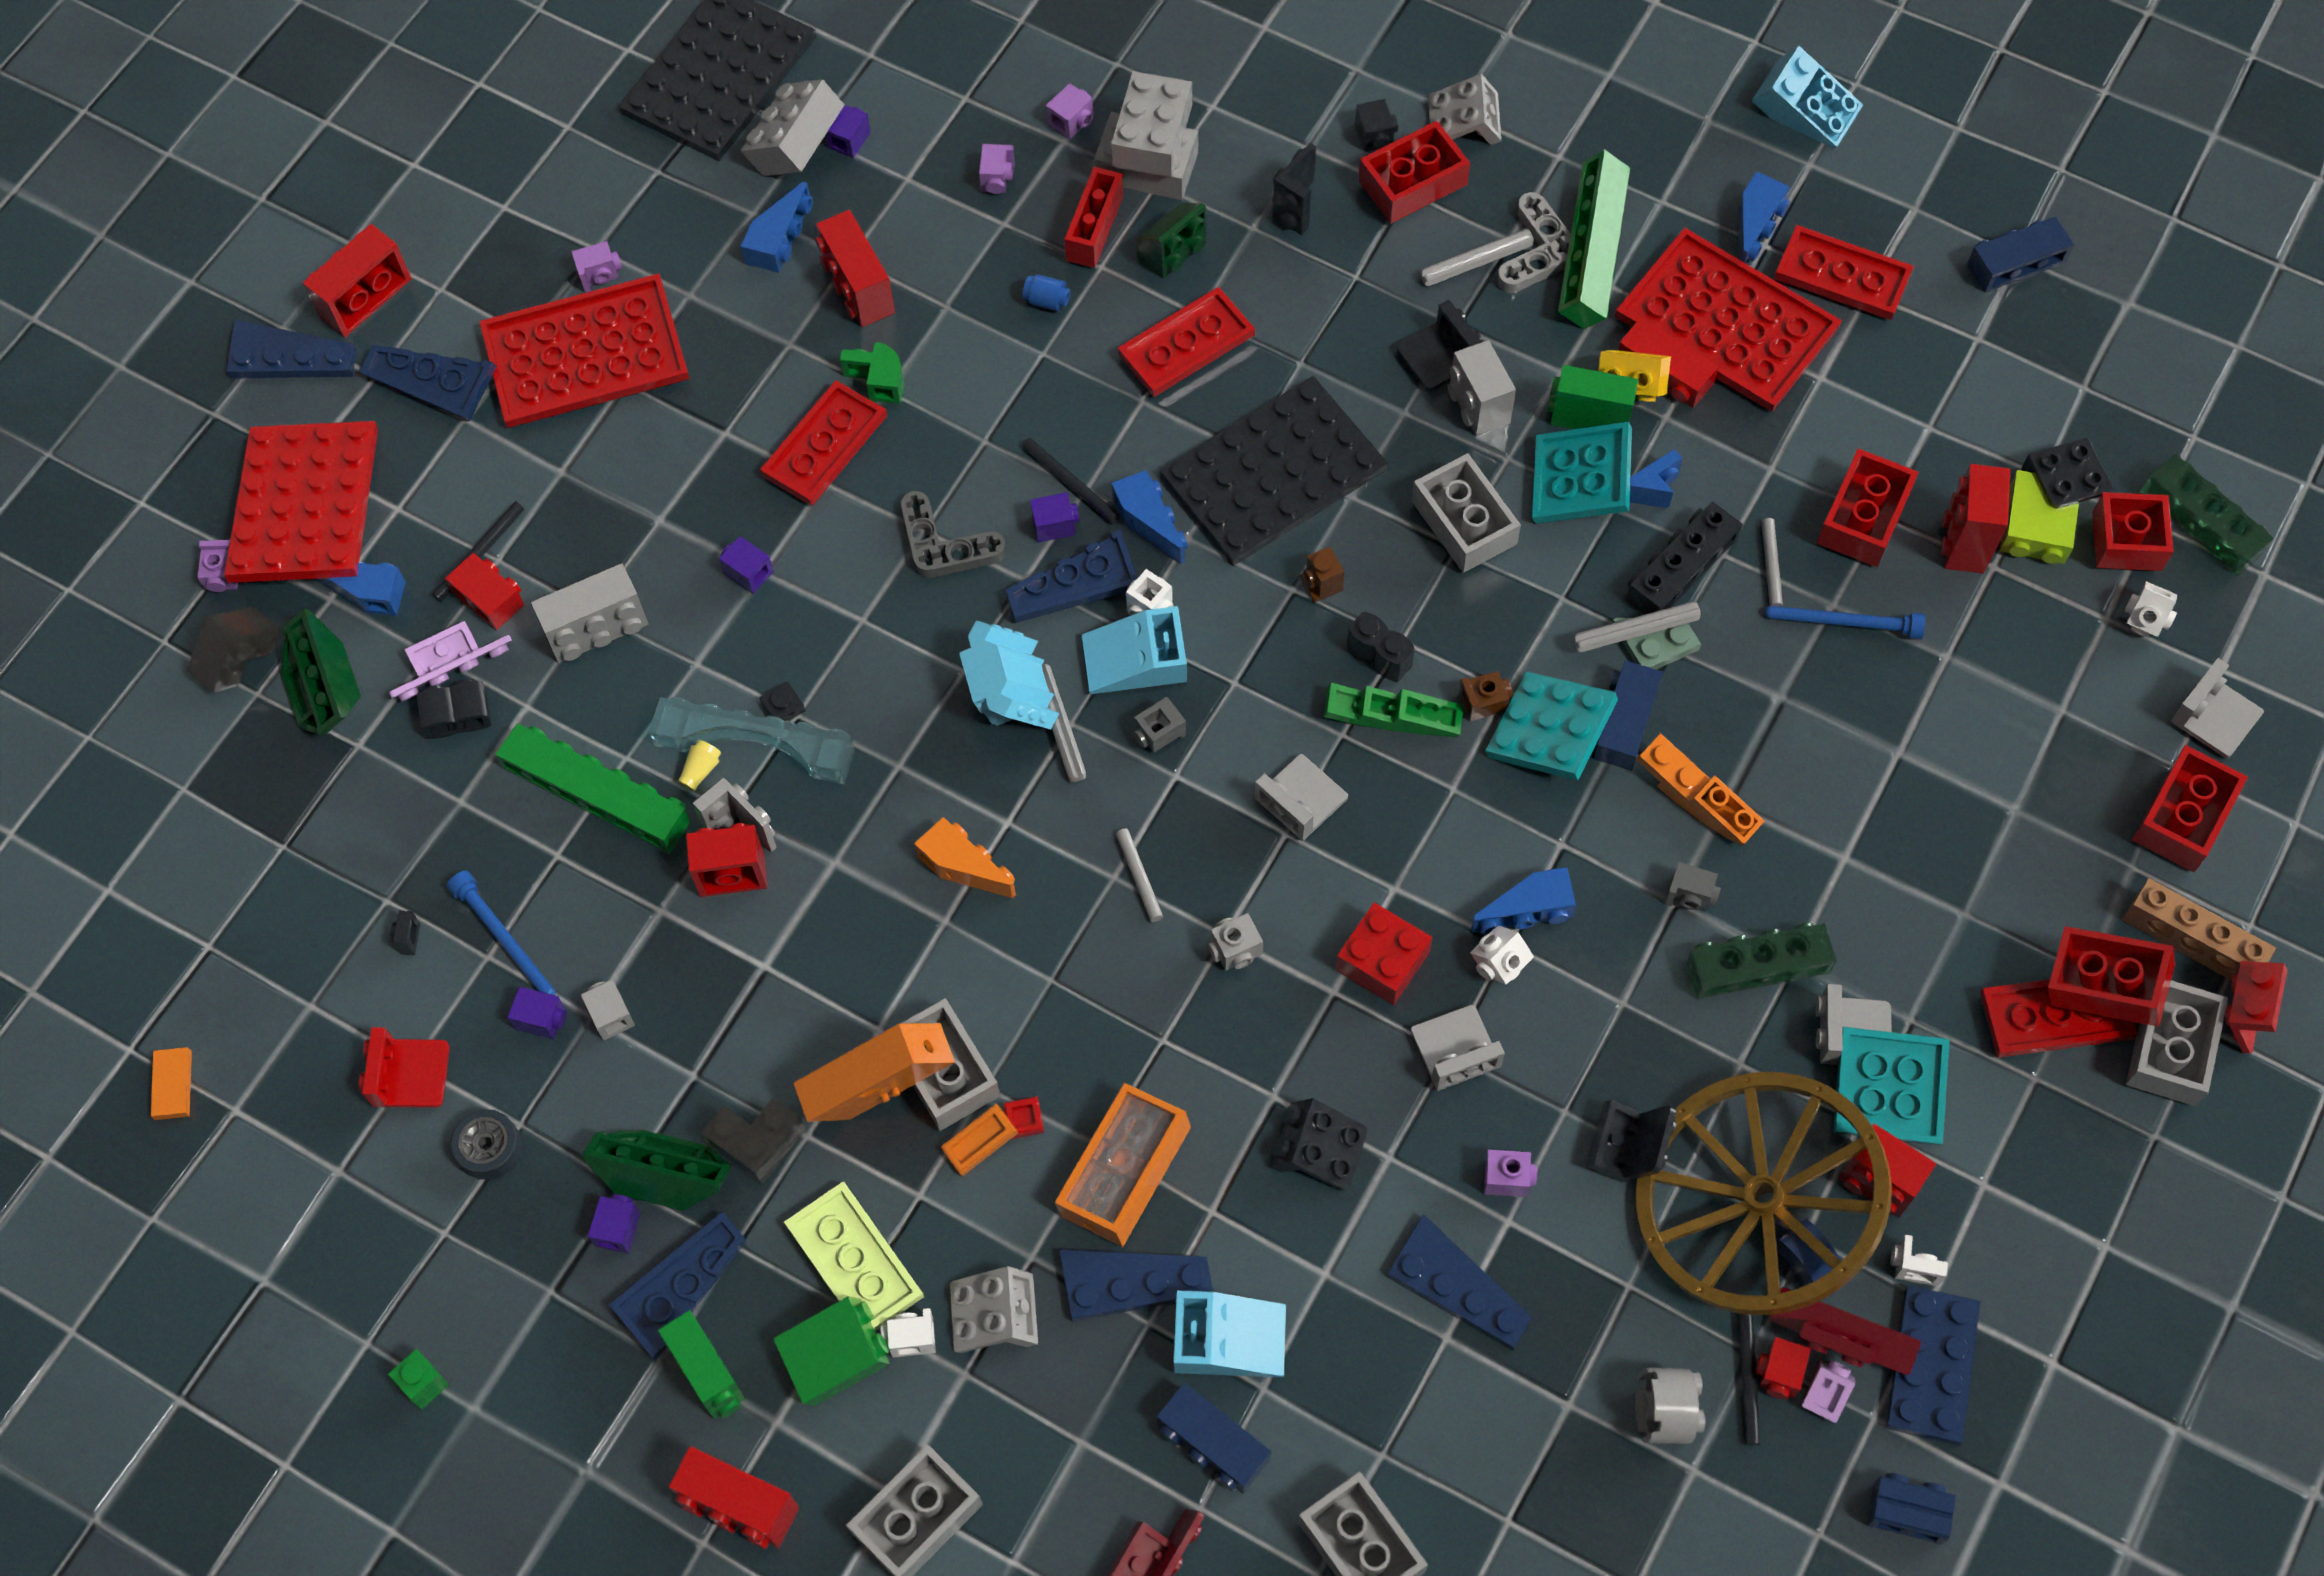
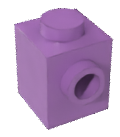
[1046,83,1093,139]
[1484,1150,1537,1197]

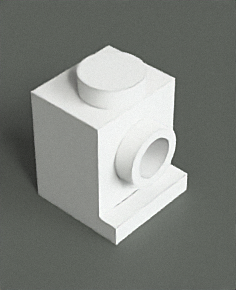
[881,1308,936,1357]

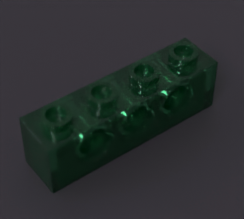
[2140,453,2274,576]
[1686,922,1837,999]

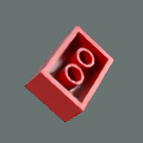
[1358,121,1470,224]
[815,209,895,327]
[302,224,412,338]
[1817,448,1919,568]
[1941,464,2010,574]
[2132,745,2248,873]
[2048,926,2175,1027]
[669,1446,799,1550]

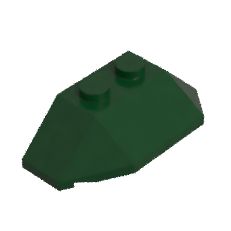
[281,609,361,736]
[583,1130,731,1211]

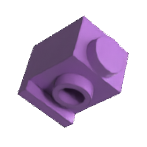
[979,144,1015,194]
[571,241,623,293]
[197,540,238,592]

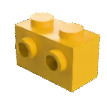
[1599,350,1671,401]

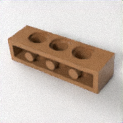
[2122,878,2276,981]

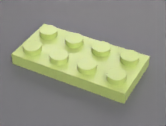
[784,1181,924,1331]

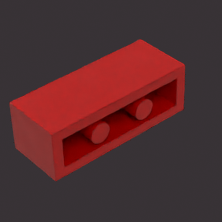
[1065,167,1124,268]
[1618,317,1719,408]

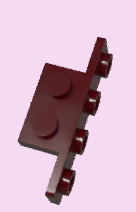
[1769,1287,1921,1375]
[1106,1509,1204,1576]

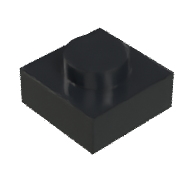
[759,681,806,727]
[390,910,421,955]

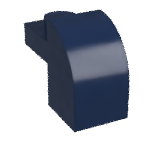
[1760,1219,1840,1286]

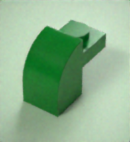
[840,342,904,404]

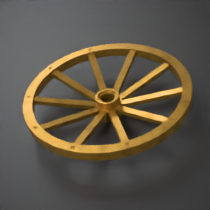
[1636,1072,1892,1315]

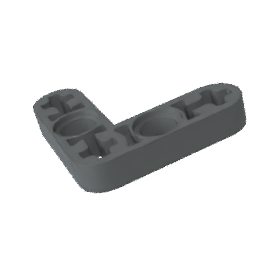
[901,491,1006,578]

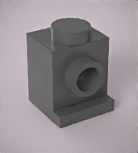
[1133,697,1186,753]
[1665,862,1721,911]

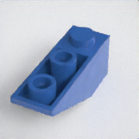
[1738,171,1790,264]
[741,182,813,273]
[1111,470,1188,564]
[315,561,406,616]
[1471,867,1576,934]

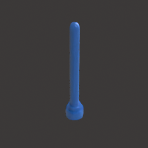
[1764,606,1925,640]
[446,870,555,995]

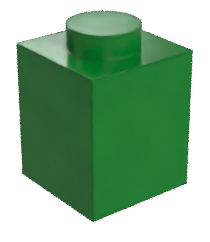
[388,1349,450,1410]

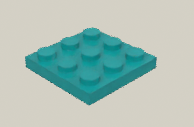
[1532,422,1632,524]
[1485,671,1618,781]
[1833,1027,1950,1146]

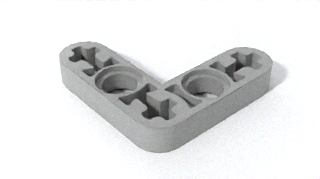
[1497,192,1571,293]

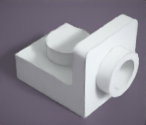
[1891,1235,1948,1286]

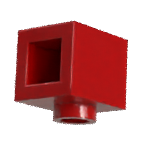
[1755,1337,1811,1399]

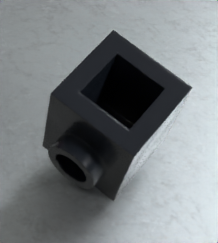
[1355,99,1398,152]

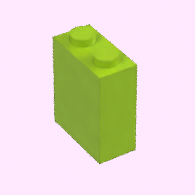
[2000,470,2079,564]

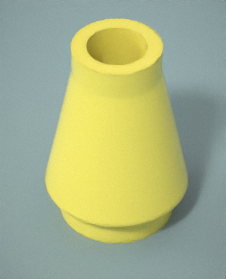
[678,739,721,791]

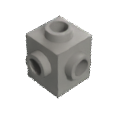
[1208,913,1263,971]

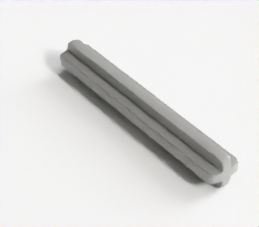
[1420,229,1534,286]
[1574,602,1701,652]
[1042,664,1086,783]

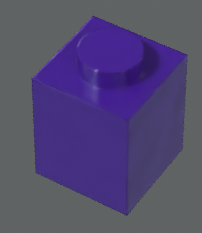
[825,104,871,159]
[1030,492,1080,543]
[719,536,774,594]
[507,986,567,1040]
[588,1194,641,1254]

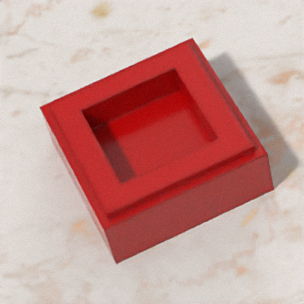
[1003,1096,1044,1140]

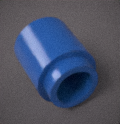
[1023,274,1070,311]

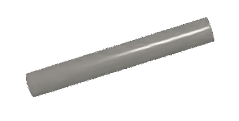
[1761,518,1783,607]
[1116,828,1163,922]

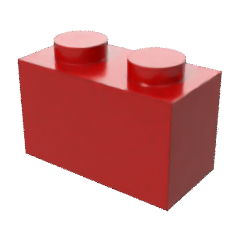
[445,553,524,631]

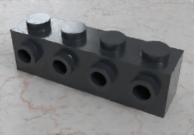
[1626,501,1743,615]

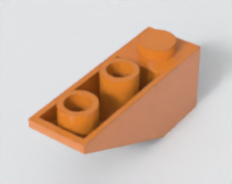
[914,817,1016,898]

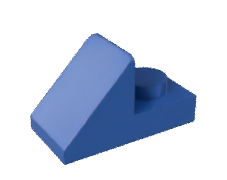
[1630,449,1683,508]

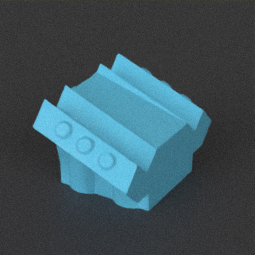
[959,620,1060,729]

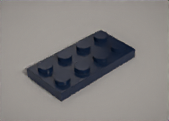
[1886,1285,1981,1446]

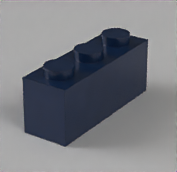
[1967,216,2075,293]
[1594,660,1663,771]
[1157,1382,1272,1494]

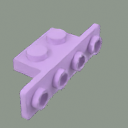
[389,621,512,702]

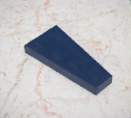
[226,320,357,378]
[360,345,497,421]
[1006,529,1138,623]
[609,1212,746,1361]
[1387,1214,1532,1351]
[1059,1249,1214,1322]

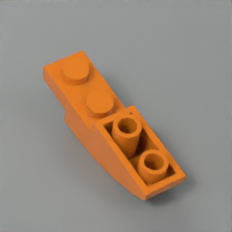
[1636,733,1765,846]

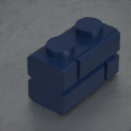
[1867,1473,1956,1545]

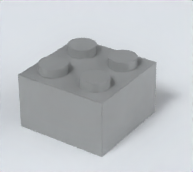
[1448,340,1516,436]

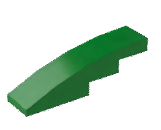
[1323,683,1464,737]

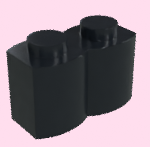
[1347,612,1415,682]
[417,679,492,739]

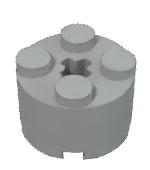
[1635,1368,1705,1444]

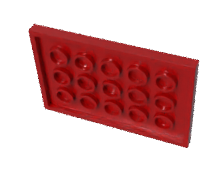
[1615,228,1842,412]
[479,273,690,428]
[224,421,378,583]

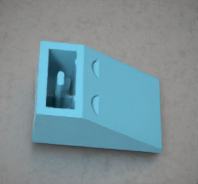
[1752,46,1863,148]
[1082,606,1187,694]
[1174,1291,1286,1378]

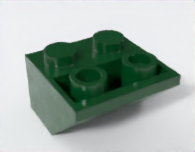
[1137,203,1206,278]

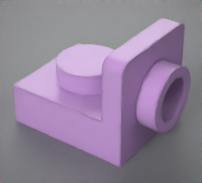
[1802,1360,1855,1423]

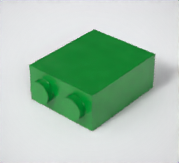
[1547,365,1639,429]
[774,1296,890,1406]
[658,1310,745,1419]

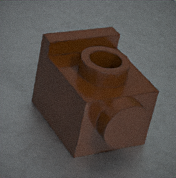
[1300,546,1345,603]
[1459,671,1513,722]

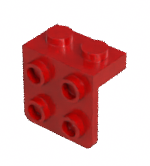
[2225,961,2287,1054]
[359,1027,450,1108]

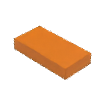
[151,1047,192,1120]
[941,1104,1019,1176]

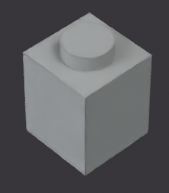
[581,979,635,1041]

